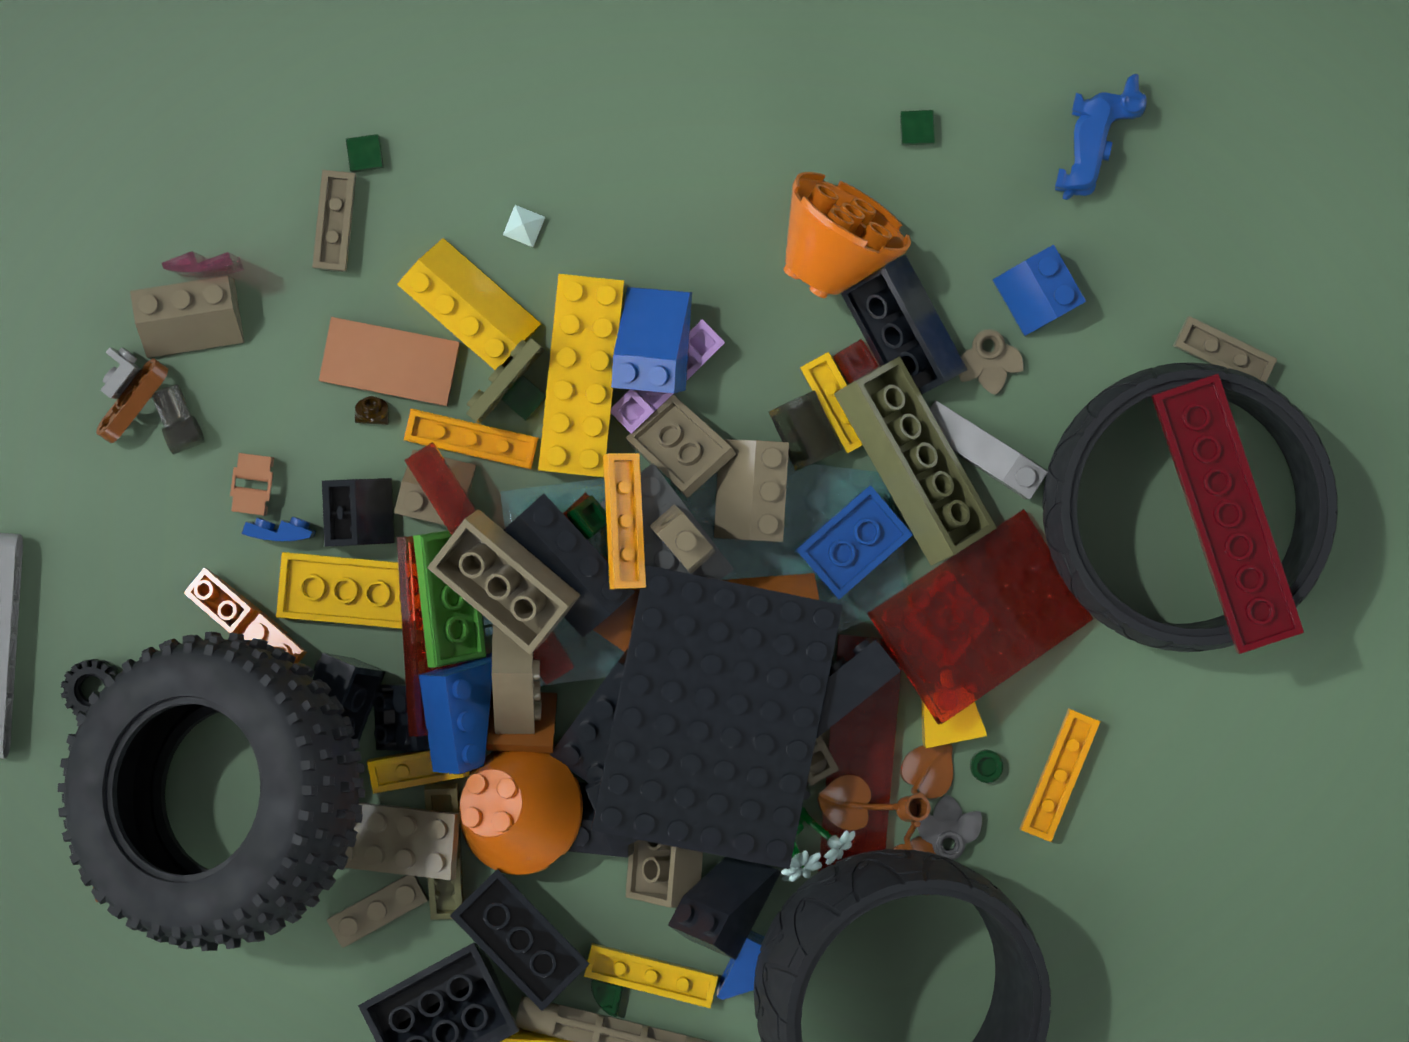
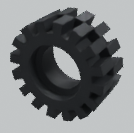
[61,659,118,716]

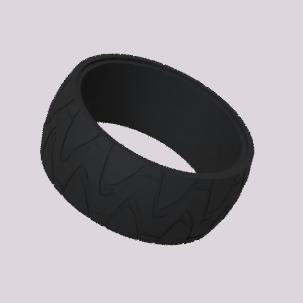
[1042,363,1338,652]
[754,849,1051,1042]

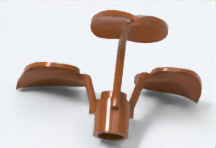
[817,744,953,854]

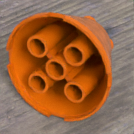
[783,172,911,298]
[459,751,583,875]

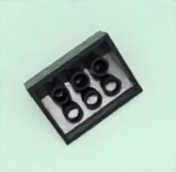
[358,942,520,1042]

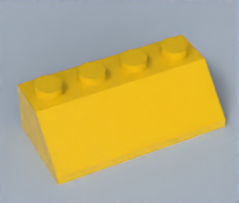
[397,238,541,370]

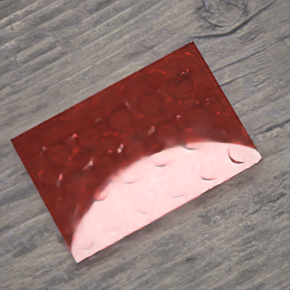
[867,509,1093,725]

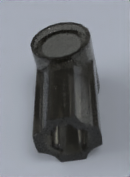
[152,384,205,455]

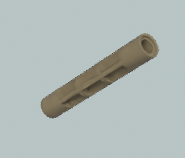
[516,995,711,1042]

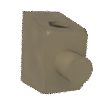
[649,504,716,574]

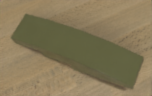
[424,783,463,920]

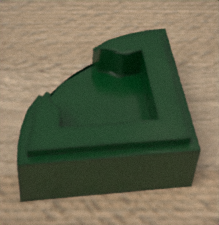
[591,979,623,1017]

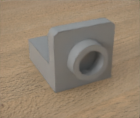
[100,347,141,400]

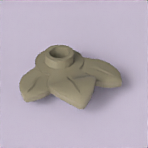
[959,329,1023,395]

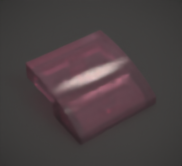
[162,251,244,278]

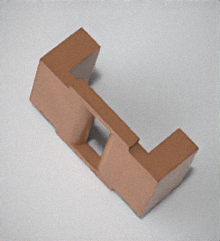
[230,453,274,516]

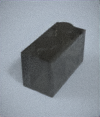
[769,390,842,471]

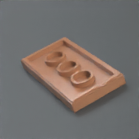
[319,317,460,406]

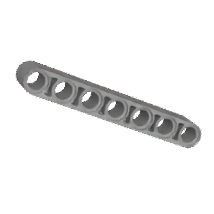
[0,533,23,759]

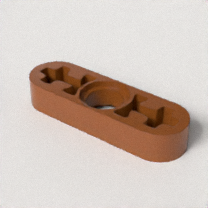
[96,358,168,443]

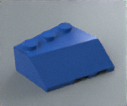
[419,653,493,774]

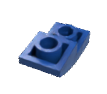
[241,516,317,541]

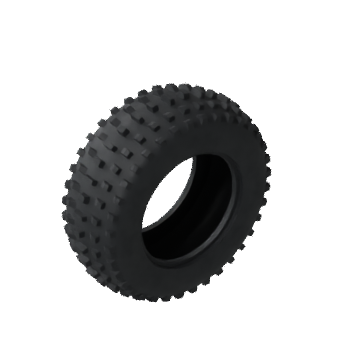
[58,632,365,951]

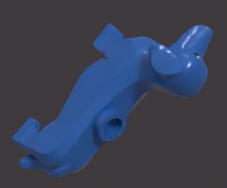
[1055,74,1147,200]

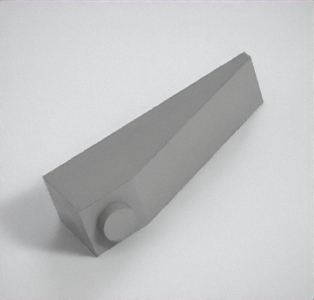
[930,400,1047,500]

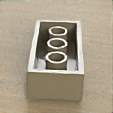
[427,509,581,654]

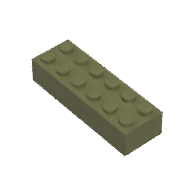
[834,356,997,566]

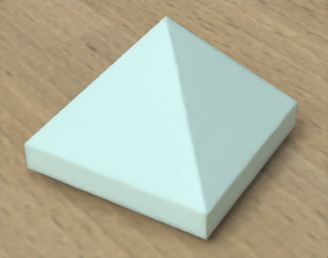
[503,205,545,247]

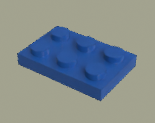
[795,485,913,600]

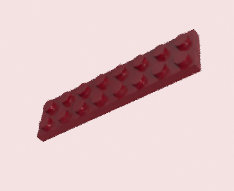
[1152,373,1304,654]

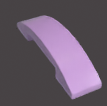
[611,319,725,434]

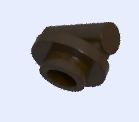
[355,396,389,425]

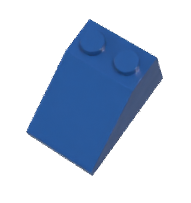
[611,287,692,394]

